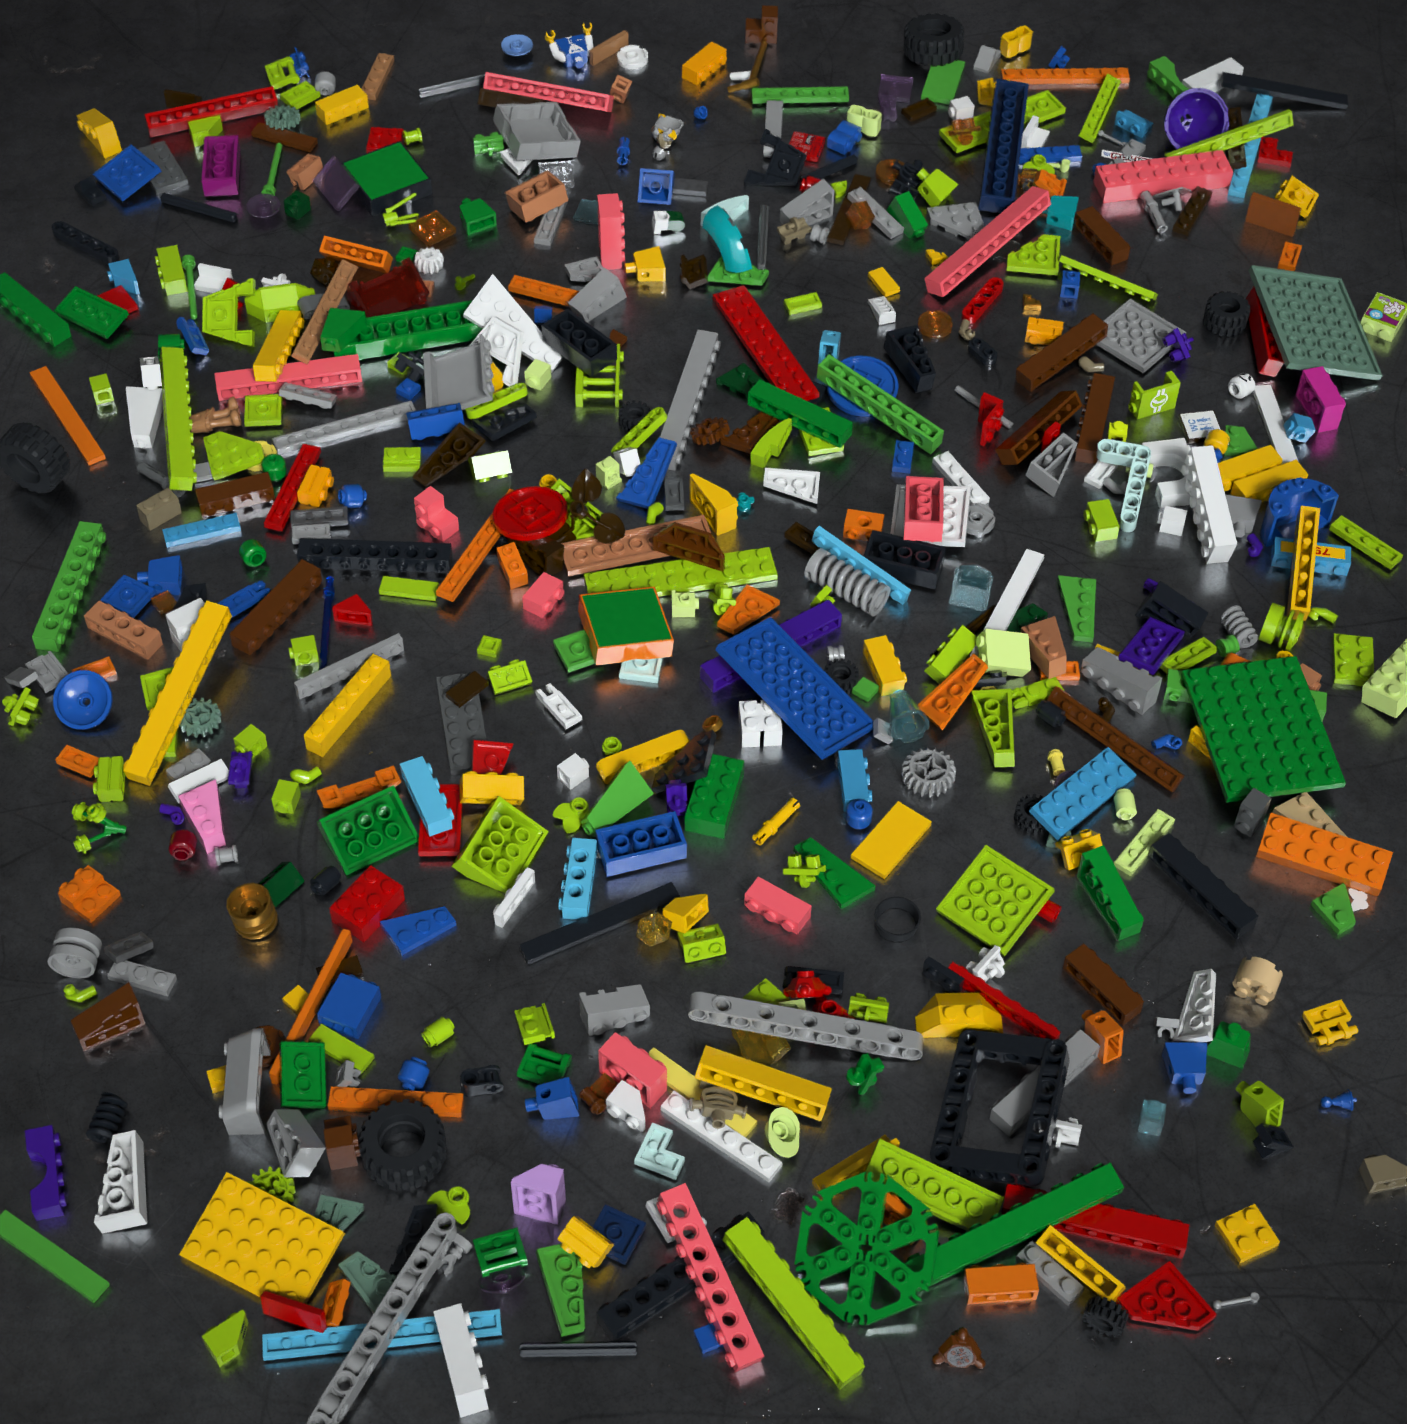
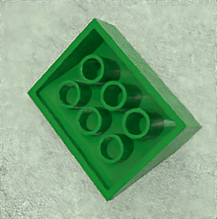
[316,785,419,876]

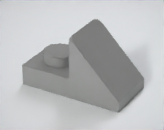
[973,45,1001,74]

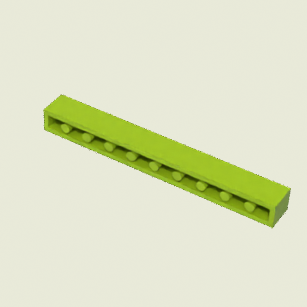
[160,347,197,491]

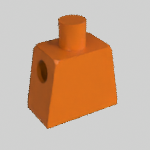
[1081,1010,1124,1064]

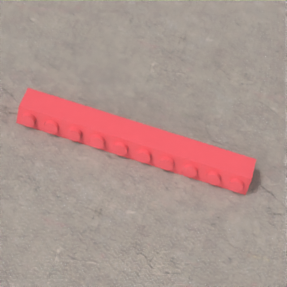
[924,186,1051,297]

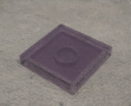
[878,74,913,103]

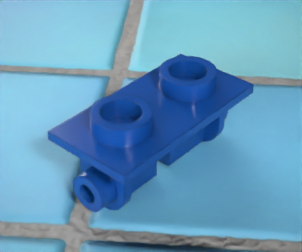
[289,47,310,78]

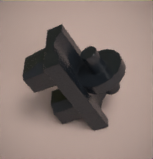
[394,351,424,383]

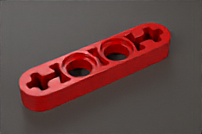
[961,277,1004,324]

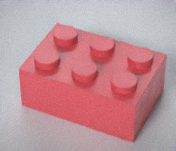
[598,1032,667,1109]

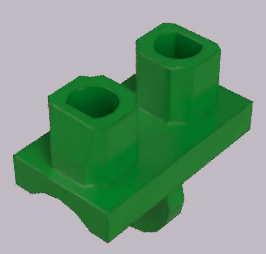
[846,1053,884,1095]

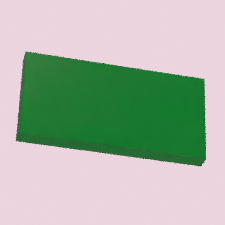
[54,286,129,339]

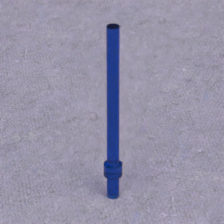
[318,576,335,670]

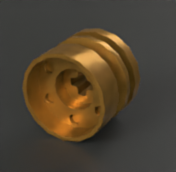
[226,883,278,940]

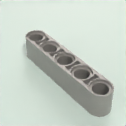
[763,100,783,158]

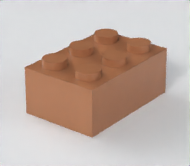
[505,170,569,222]

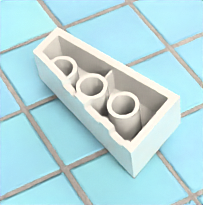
[94,1130,147,1234]
[433,1303,488,1417]

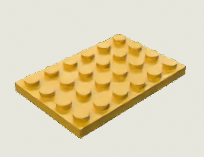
[179,1172,345,1304]

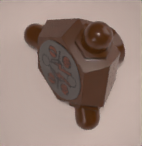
[932,1327,986,1369]

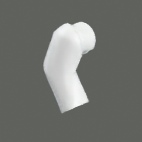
[730,71,751,81]

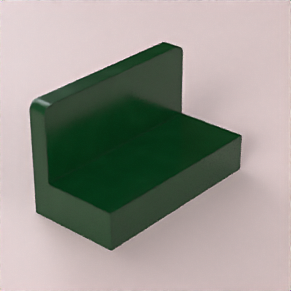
[257,861,304,907]

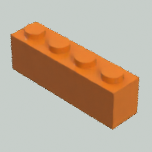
[319,236,393,274]

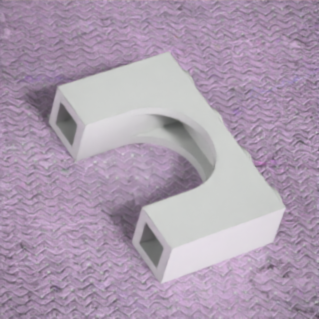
[1140,438,1191,509]

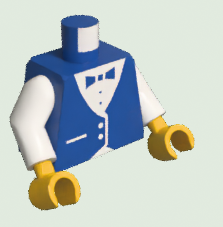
[544,23,593,68]

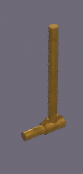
[727,40,768,93]

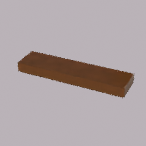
[251,122,318,153]

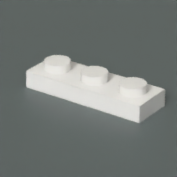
[493,867,535,928]

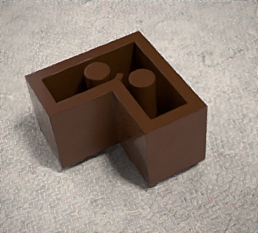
[745,6,778,44]
[323,1116,361,1170]

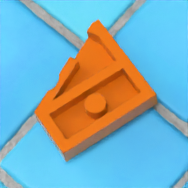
[1034,169,1067,199]

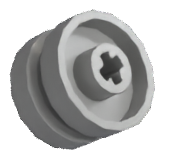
[47,928,102,979]

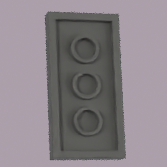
[138,141,188,195]

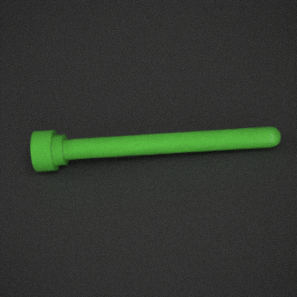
[262,143,282,199]
[181,255,198,320]

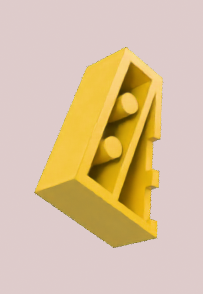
[77,108,122,158]

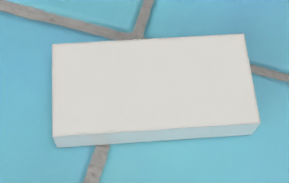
[1084,460,1118,489]

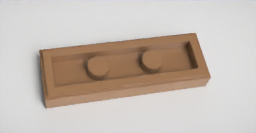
[589,30,628,66]

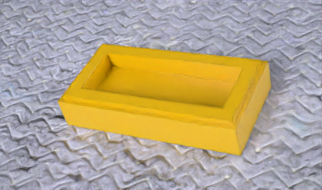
[868,267,900,297]

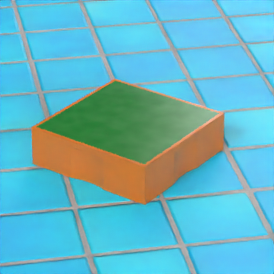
[578,587,674,665]

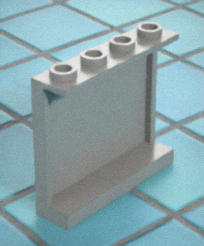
[423,334,494,410]

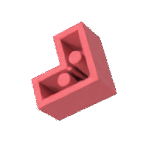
[414,486,459,542]

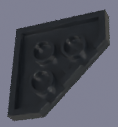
[652,730,717,794]

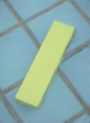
[1114,809,1175,876]

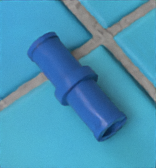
[617,137,630,165]

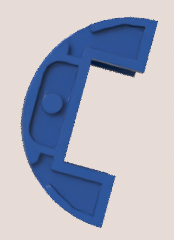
[1260,477,1339,547]

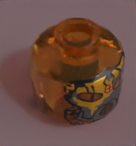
[1018,169,1038,191]

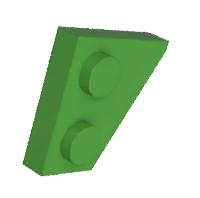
[1311,883,1356,935]

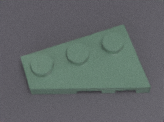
[338,1251,402,1314]

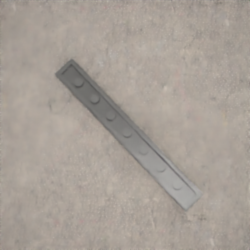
[272,400,416,455]

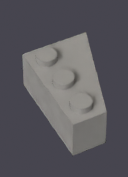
[780,178,834,226]
[568,267,627,322]
[1025,433,1078,497]
[579,984,650,1036]
[267,1109,326,1177]

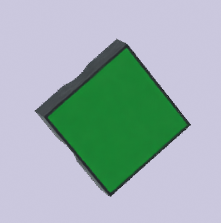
[341,141,432,217]

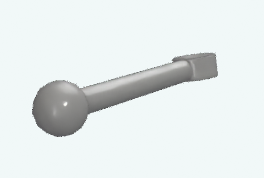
[1098,130,1127,148]
[1212,1292,1260,1309]

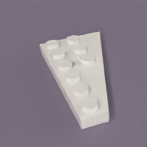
[463,274,562,372]

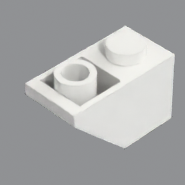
[606,1080,645,1132]

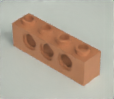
[84,601,163,660]

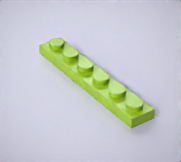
[1078,73,1121,143]
[1059,255,1158,302]

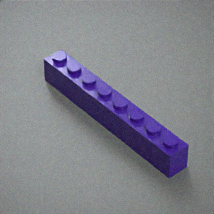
[700,600,842,693]

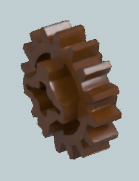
[690,417,730,446]

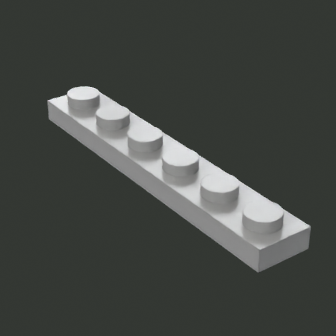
[294,633,404,699]

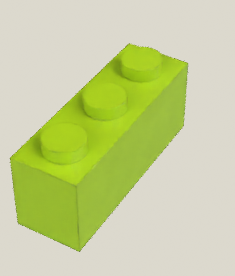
[155,245,188,296]
[924,625,977,685]

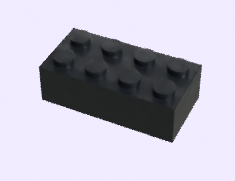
[542,308,617,377]
[864,530,946,589]

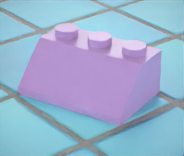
[511,1164,566,1225]

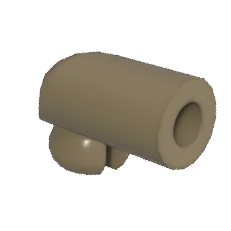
[958,319,975,341]
[1078,356,1104,373]

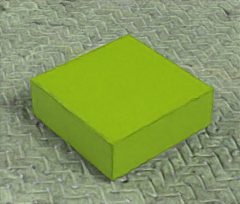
[477,635,502,658]

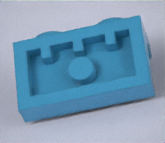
[1115,110,1153,138]

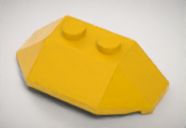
[915,992,1004,1038]

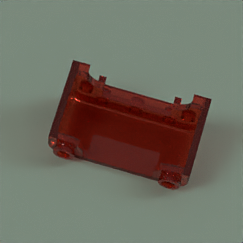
[345,257,430,318]

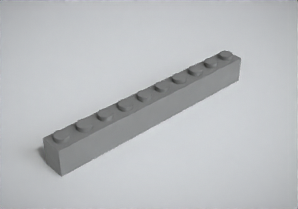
[660,329,721,471]

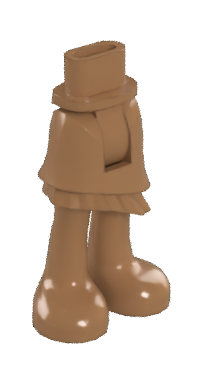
[189,396,242,434]

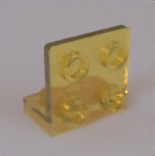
[731,1028,791,1064]

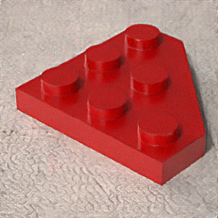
[1116,1261,1217,1331]

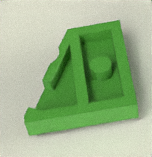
[1224,425,1258,457]

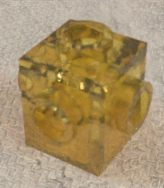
[636,912,672,947]

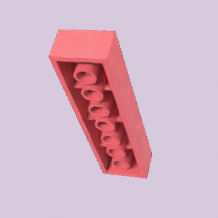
[1093,150,1233,203]

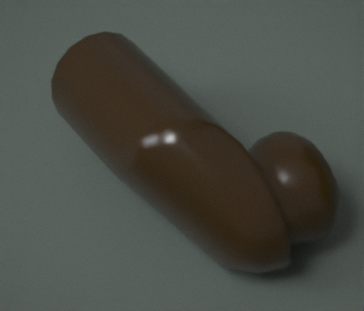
[1098,697,1115,722]

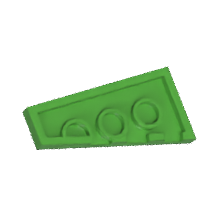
[1057,575,1096,643]
[536,1244,585,1337]

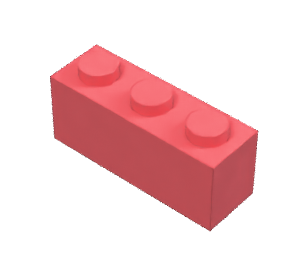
[744,877,812,935]

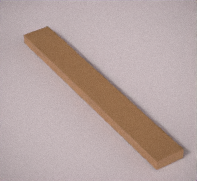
[291,259,358,365]

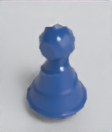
[1320,1089,1357,1111]

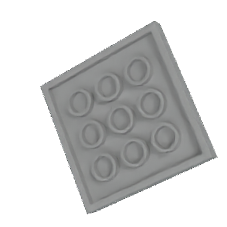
[1096,299,1186,373]

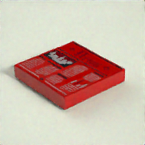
[789,131,826,163]

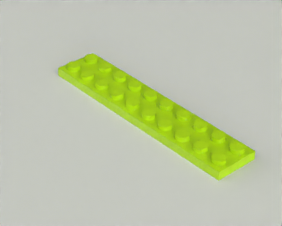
[584,547,778,597]

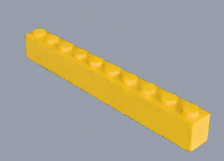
[123,600,232,786]

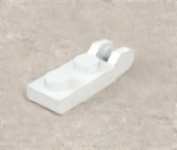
[535,683,582,729]

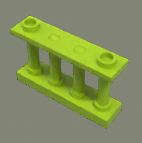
[575,344,624,407]

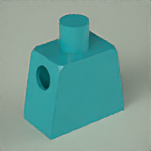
[1042,195,1079,231]

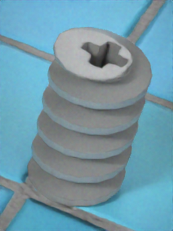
[1221,605,1259,649]

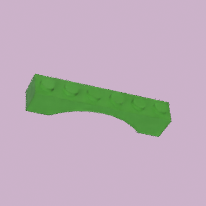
[1147,56,1188,98]

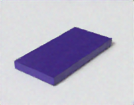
[1118,617,1185,675]

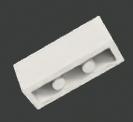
[140,356,162,390]

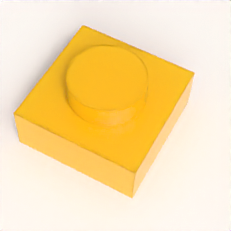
[206,1065,226,1094]

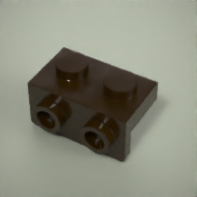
[679,254,708,290]
[310,257,339,287]

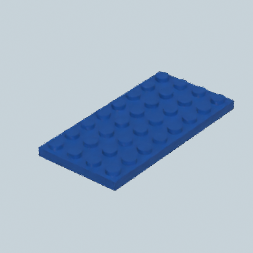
[715,617,873,760]

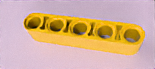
[596,730,690,784]

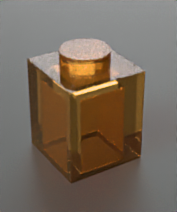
[846,201,875,229]

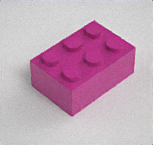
[1296,366,1346,433]

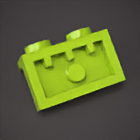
[486,659,532,695]
[677,924,726,963]

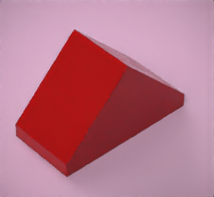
[332,594,373,626]

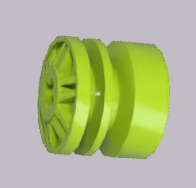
[1258,603,1304,651]

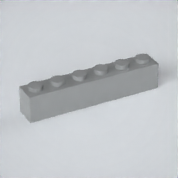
[990,1029,1100,1137]

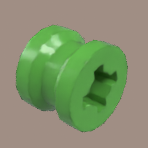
[1215,634,1240,658]

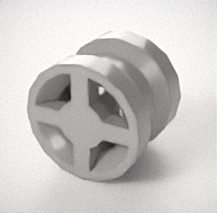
[810,224,829,244]
[826,645,845,665]

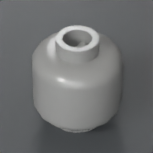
[314,71,336,96]

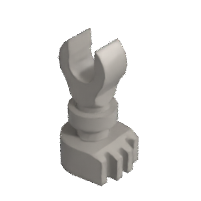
[437,1233,473,1276]

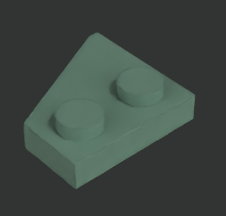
[314,1195,364,1231]

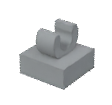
[1154,1017,1179,1039]
[335,1060,361,1088]

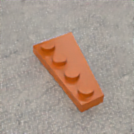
[916,654,988,731]

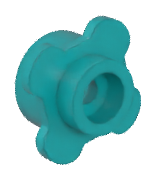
[736,493,755,511]

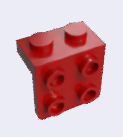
[978,392,1004,447]

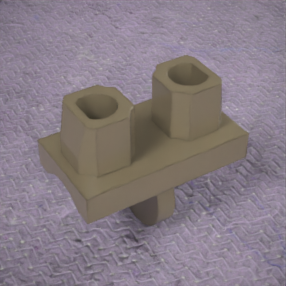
[777,217,812,245]

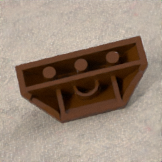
[653,522,725,572]

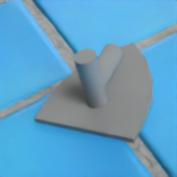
[1152,187,1191,212]

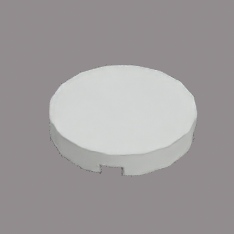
[617,45,648,70]

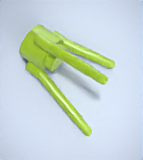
[383,193,419,226]

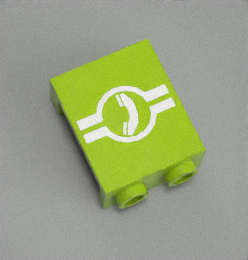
[1128,371,1181,419]

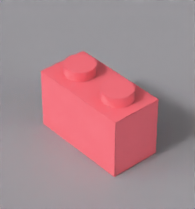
[522,572,564,618]

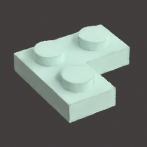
[634,1123,685,1180]

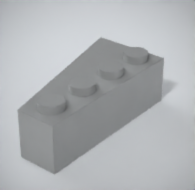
[1080,647,1162,715]

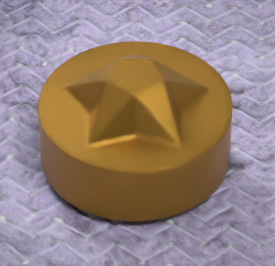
[702,715,723,732]

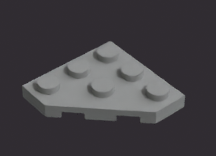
[927,202,985,241]

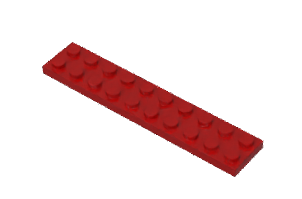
[713,285,819,401]

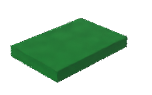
[279,1041,326,1109]

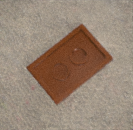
[1245,192,1301,237]

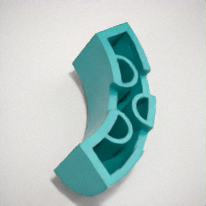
[703,205,752,273]

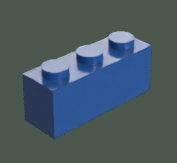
[406,403,465,440]

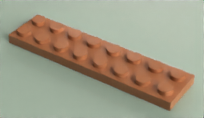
[561,515,711,576]

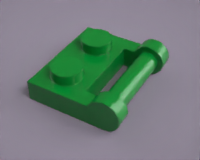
[517,1043,572,1084]
[473,1227,528,1278]

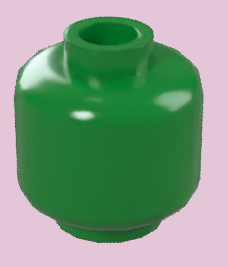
[261,454,287,481]
[239,539,267,567]

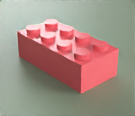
[597,193,625,270]
[904,476,944,542]

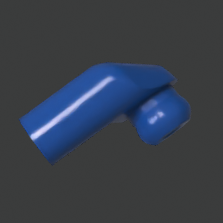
[1151,734,1183,750]

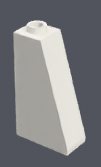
[126,386,163,448]

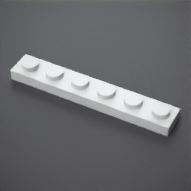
[661,1091,782,1182]

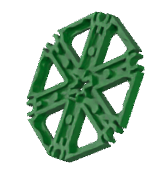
[794,1172,939,1325]

